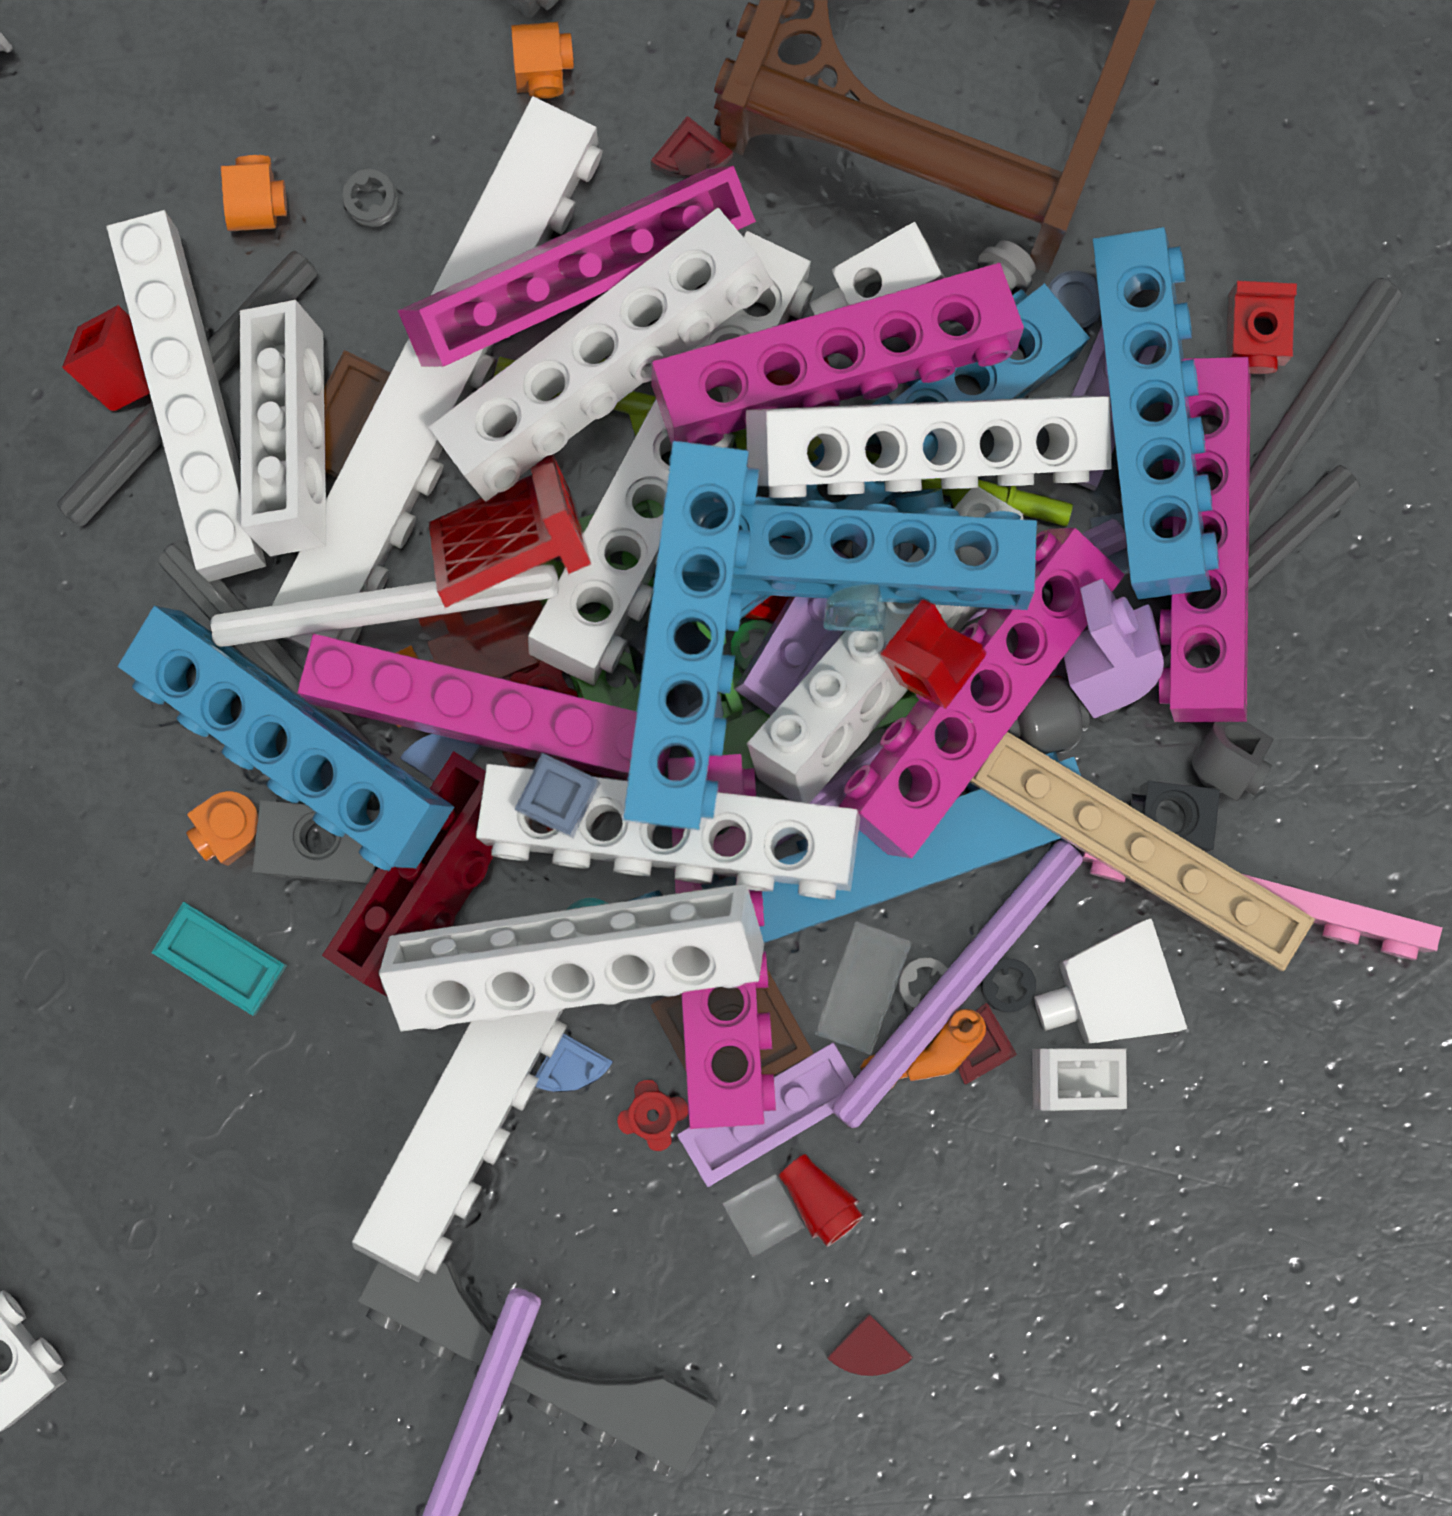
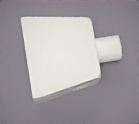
[809,222,945,315]
[1034,918,1187,1043]

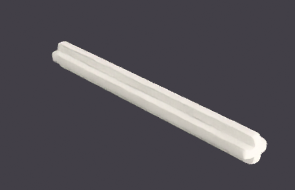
[210,565,559,647]

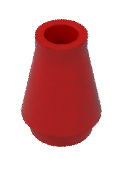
[778,1154,864,1247]

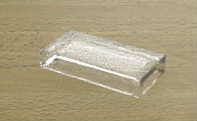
[815,921,912,1055]

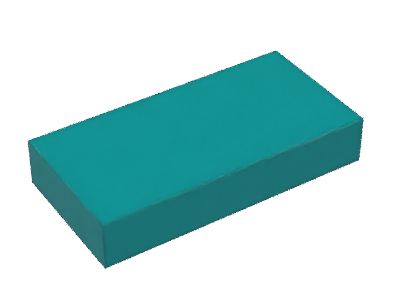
[151,902,287,1016]

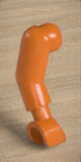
[860,1009,986,1089]

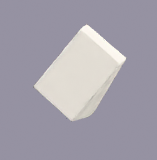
[1032,1049,1127,1111]

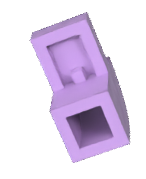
[1064,579,1164,718]

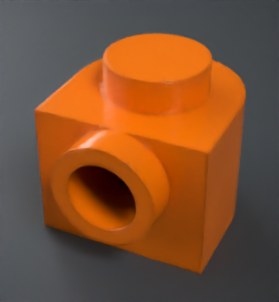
[511,22,574,99]
[221,155,287,231]
[186,791,259,866]

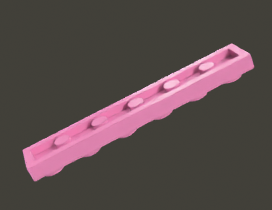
[1080,850,1443,960]

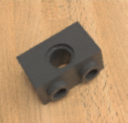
[252,795,380,885]

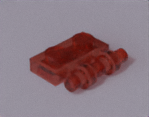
[418,600,543,679]

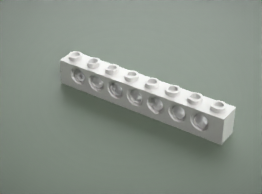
[528,231,814,686]

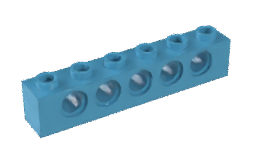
[1093,227,1219,599]
[623,441,759,831]
[664,497,1037,610]
[117,606,454,871]

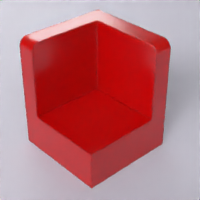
[62,305,150,411]
[880,599,987,709]

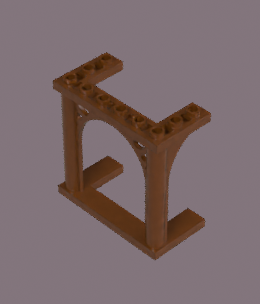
[714,0,1156,273]

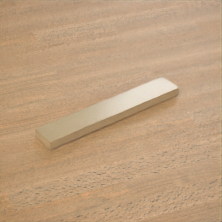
[970,732,1315,971]

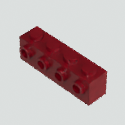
[322,751,494,997]

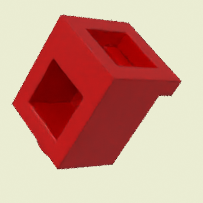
[1226,281,1297,374]

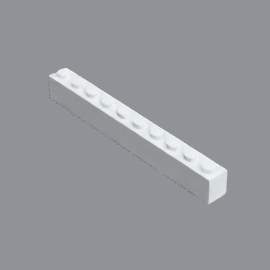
[272,96,603,650]

